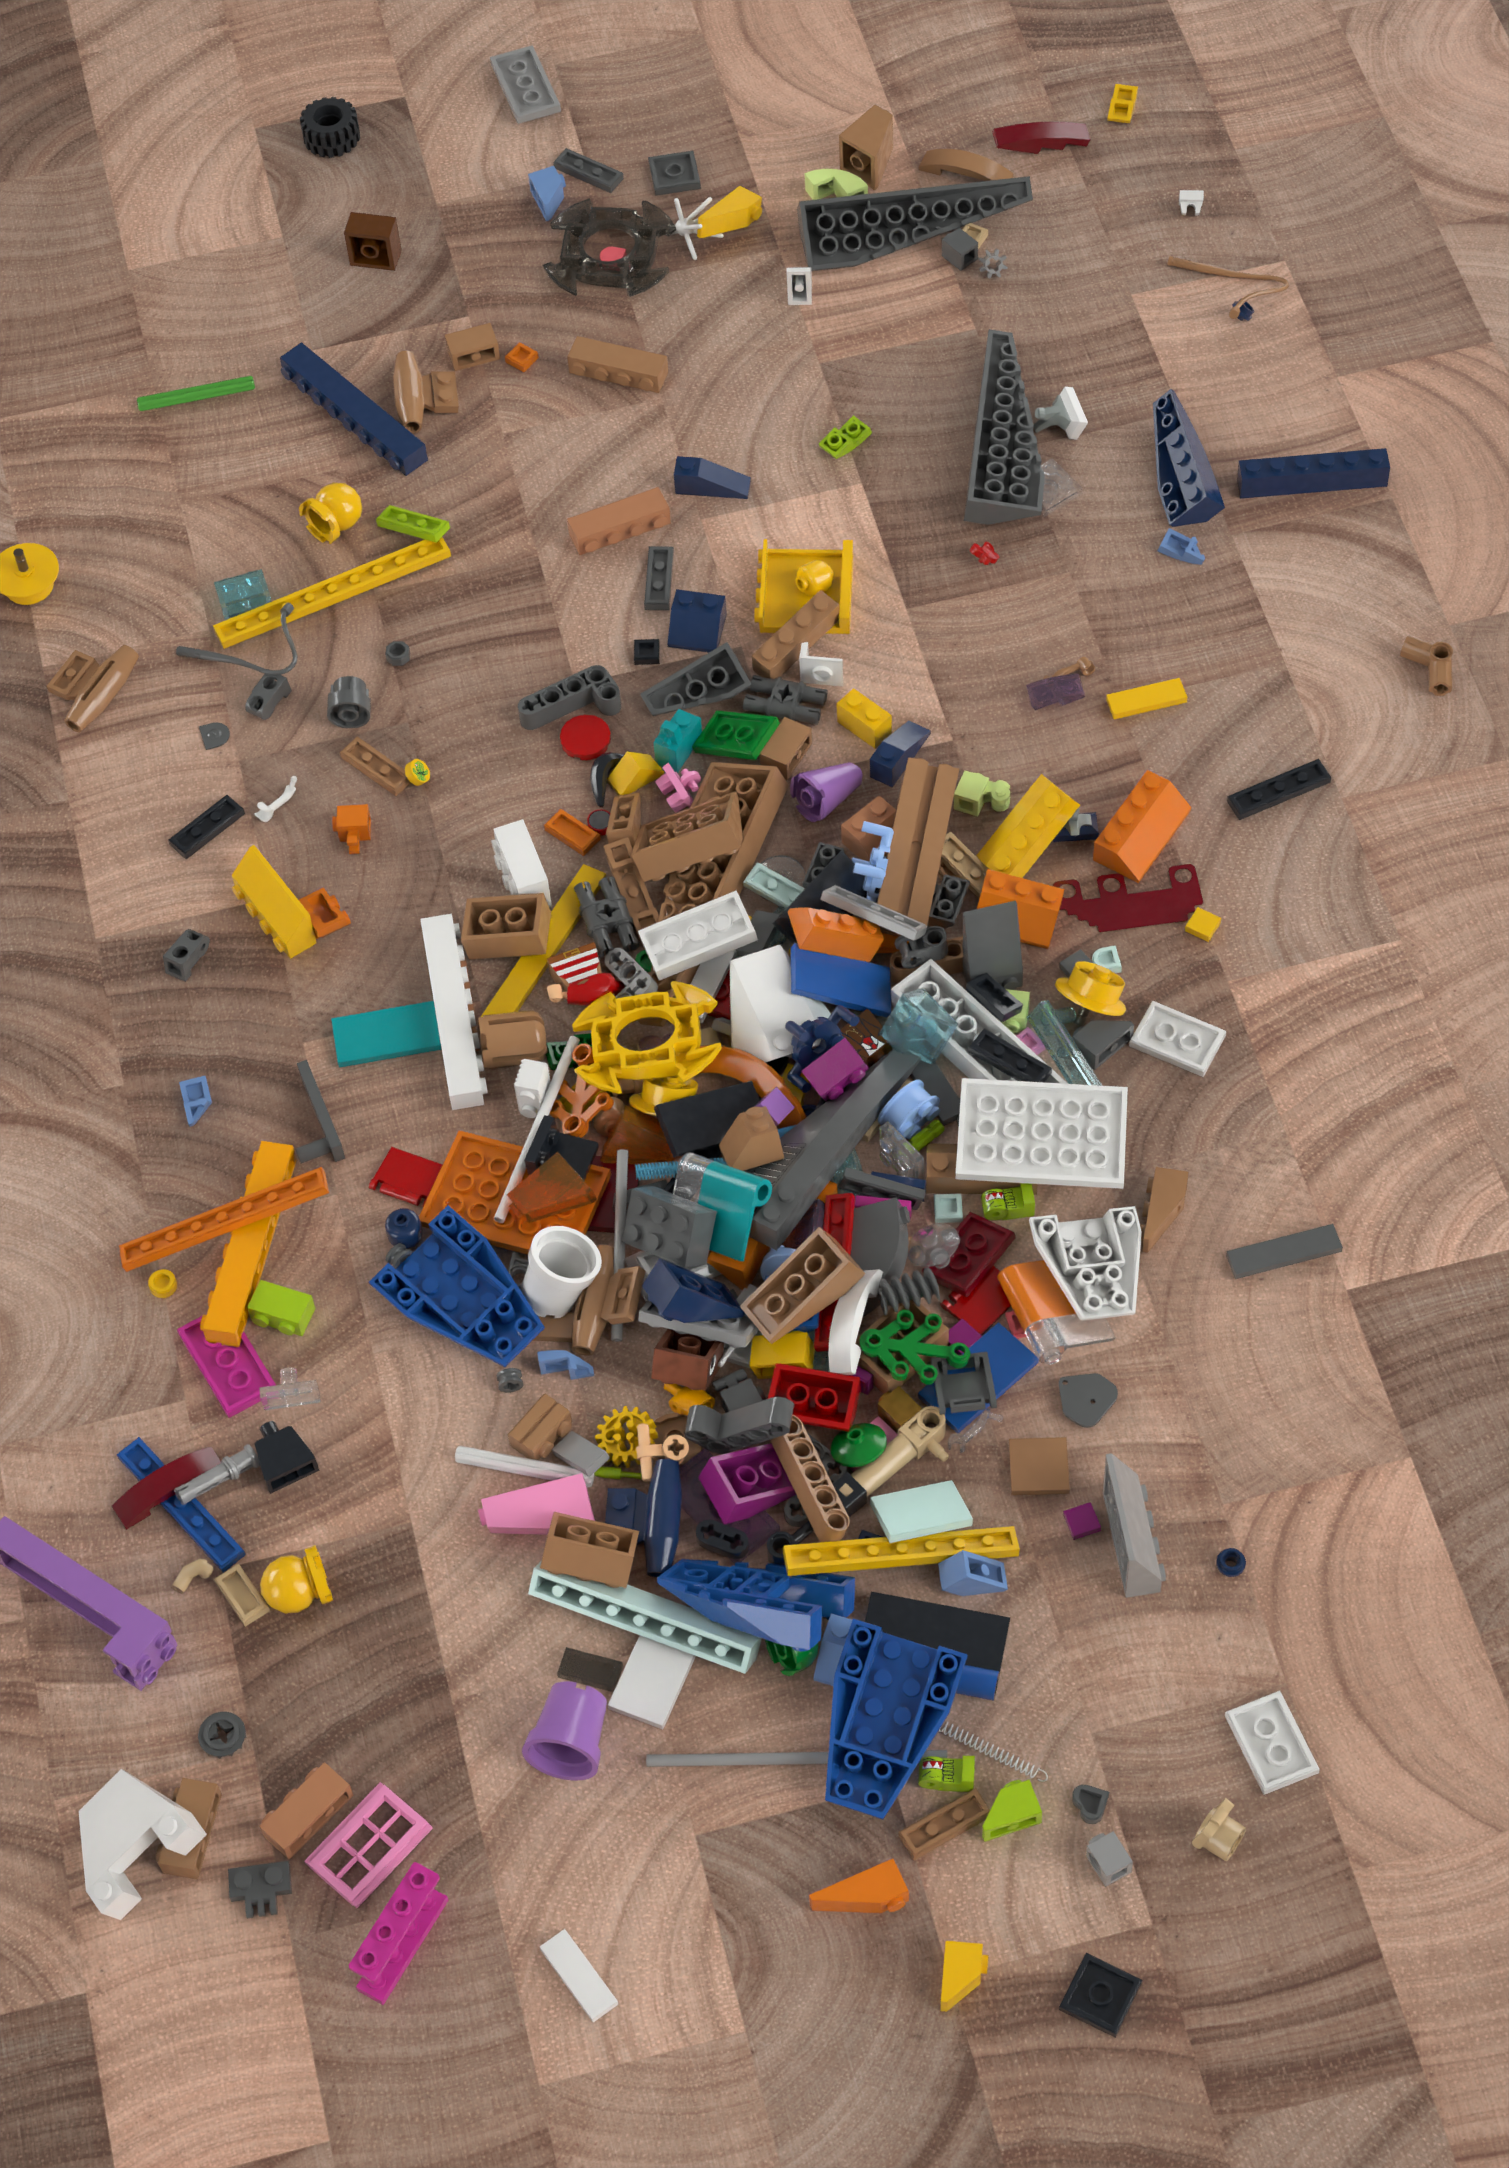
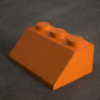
[977,869,1064,949]
[788,907,884,962]

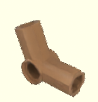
[1400,635,1453,696]

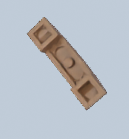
[919,149,1013,181]
[603,837,659,941]

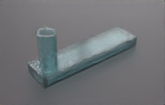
[1027,1000,1102,1086]

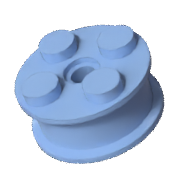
[878,1080,940,1141]

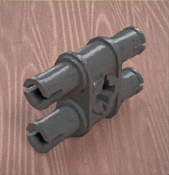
[743,675,828,725]
[574,876,640,957]

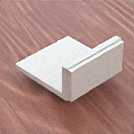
[799,642,844,686]

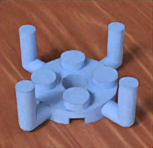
[852,821,894,903]

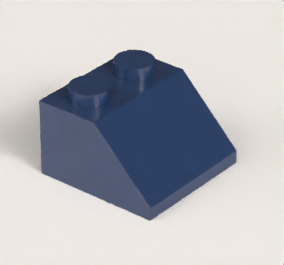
[667,589,727,653]

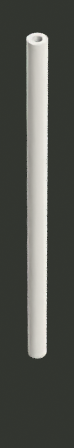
[494,1036,580,1223]

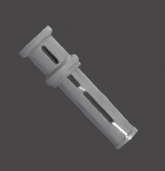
[174,1444,260,1505]

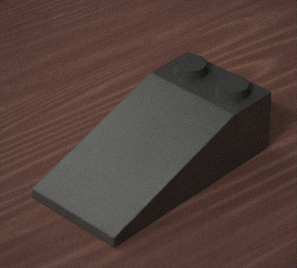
[963,901,1023,990]

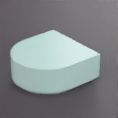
[1092,946,1122,973]

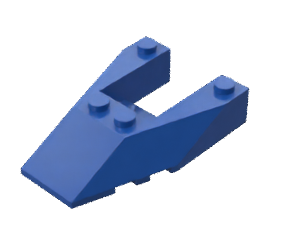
[657,1559,855,1651]

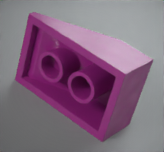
[698,1443,796,1524]

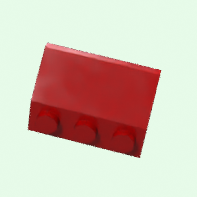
[768,1363,861,1432]

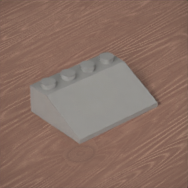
[1103,1453,1166,1598]

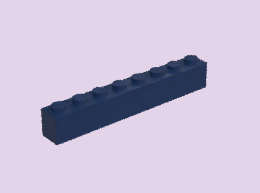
[280,342,428,476]

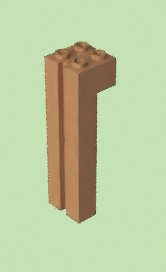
[877,757,959,937]

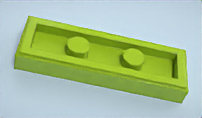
[376,505,450,543]

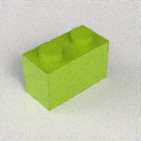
[247,1280,316,1336]

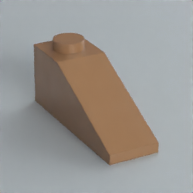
[606,793,641,849]

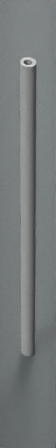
[646,1750,947,1767]

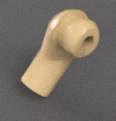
[171,1559,213,1594]

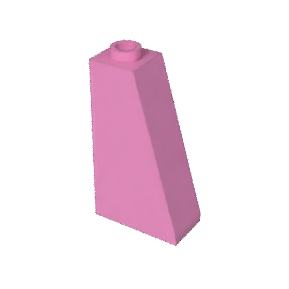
[478,1473,595,1535]

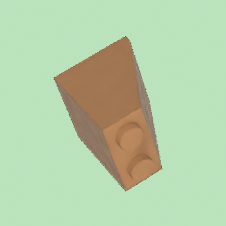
[839,104,893,190]

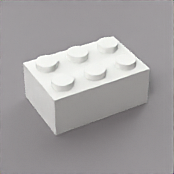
[491,819,552,910]

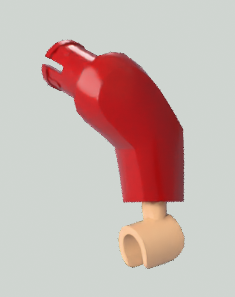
[547,973,625,1006]

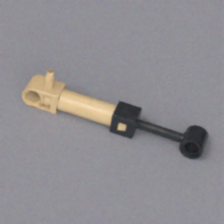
[767,1406,949,1565]

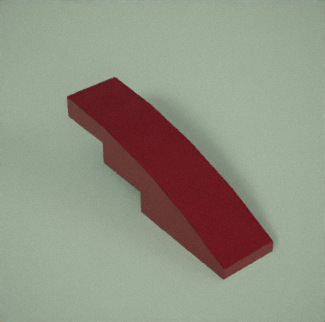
[992,122,1091,154]

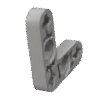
[605,948,658,999]

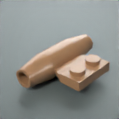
[393,351,459,434]
[46,645,139,733]
[571,1245,646,1356]

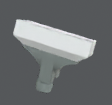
[1033,387,1088,440]

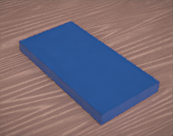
[791,943,891,1018]
[918,1322,1039,1434]

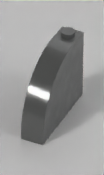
[812,1198,910,1318]

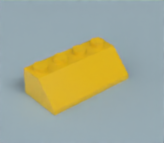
[976,774,1080,878]
[232,845,317,959]

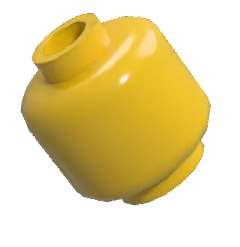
[796,560,834,596]

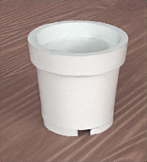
[520,1226,602,1318]

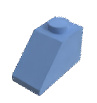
[528,166,566,221]
[938,1550,1008,1596]
[813,1614,852,1686]

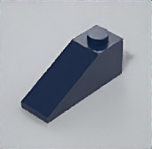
[674,456,751,499]
[870,721,931,787]

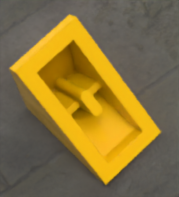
[607,751,664,795]

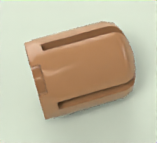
[478,1010,547,1069]

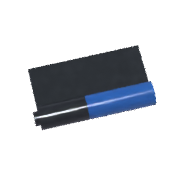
[865,1591,1010,1701]

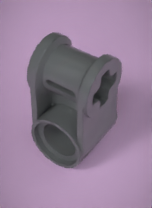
[894,926,948,969]

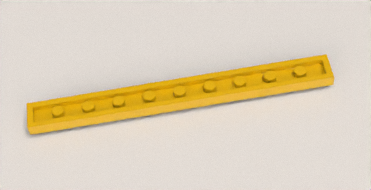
[213,537,451,649]

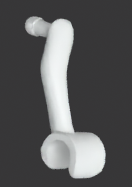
[254,776,297,822]

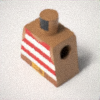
[547,942,602,1007]

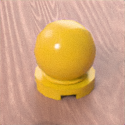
[299,482,363,544]
[260,1545,333,1613]

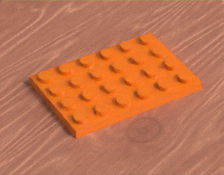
[419,1130,612,1255]

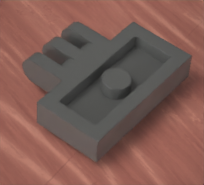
[228,1861,292,1919]

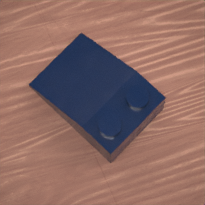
[642,1258,745,1323]

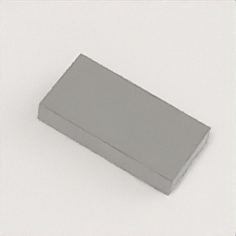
[552,1431,610,1477]

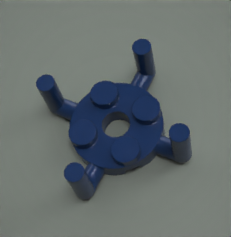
[785,1005,859,1093]

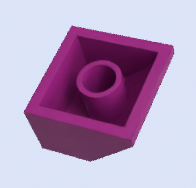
[802,1038,869,1102]

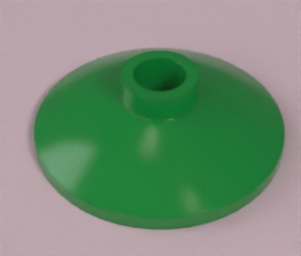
[830,1423,887,1467]

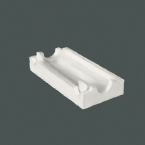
[638,890,758,981]

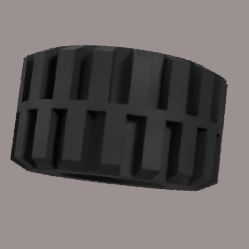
[300,97,360,158]

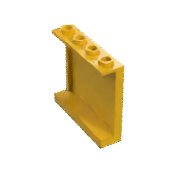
[754,539,853,634]

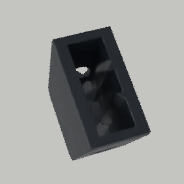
[254,1421,320,1494]

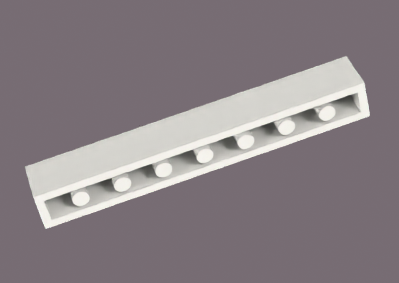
[420,914,488,1110]

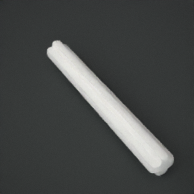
[455,1446,594,1487]

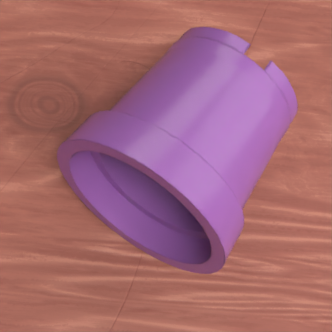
[522,1681,607,1781]

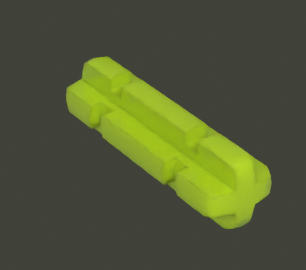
[897,1120,945,1161]

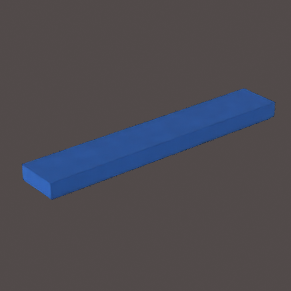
[117,1437,246,1573]

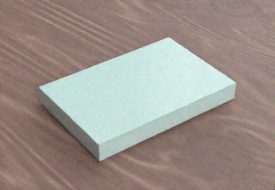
[870,1480,973,1543]

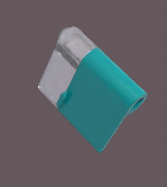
[673,1152,772,1261]

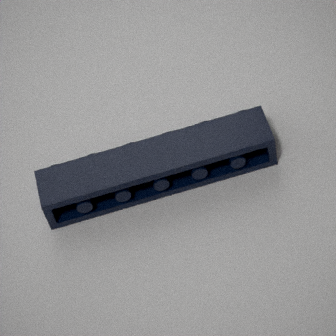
[1237,448,1390,499]

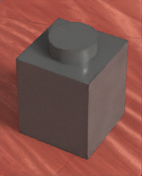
[942,228,978,271]

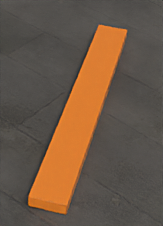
[119,1167,329,1272]

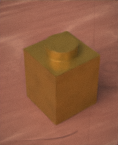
[878,1386,922,1434]

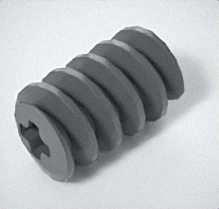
[878,1267,940,1316]

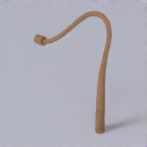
[1168,256,1289,319]

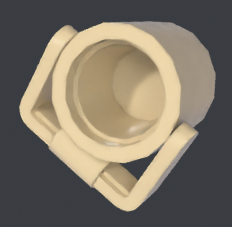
[1192,1798,1247,1861]

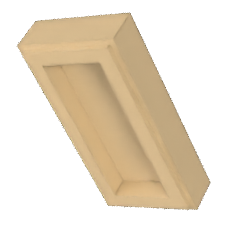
[214,1563,270,1627]

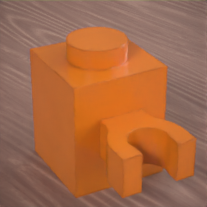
[332,804,371,854]

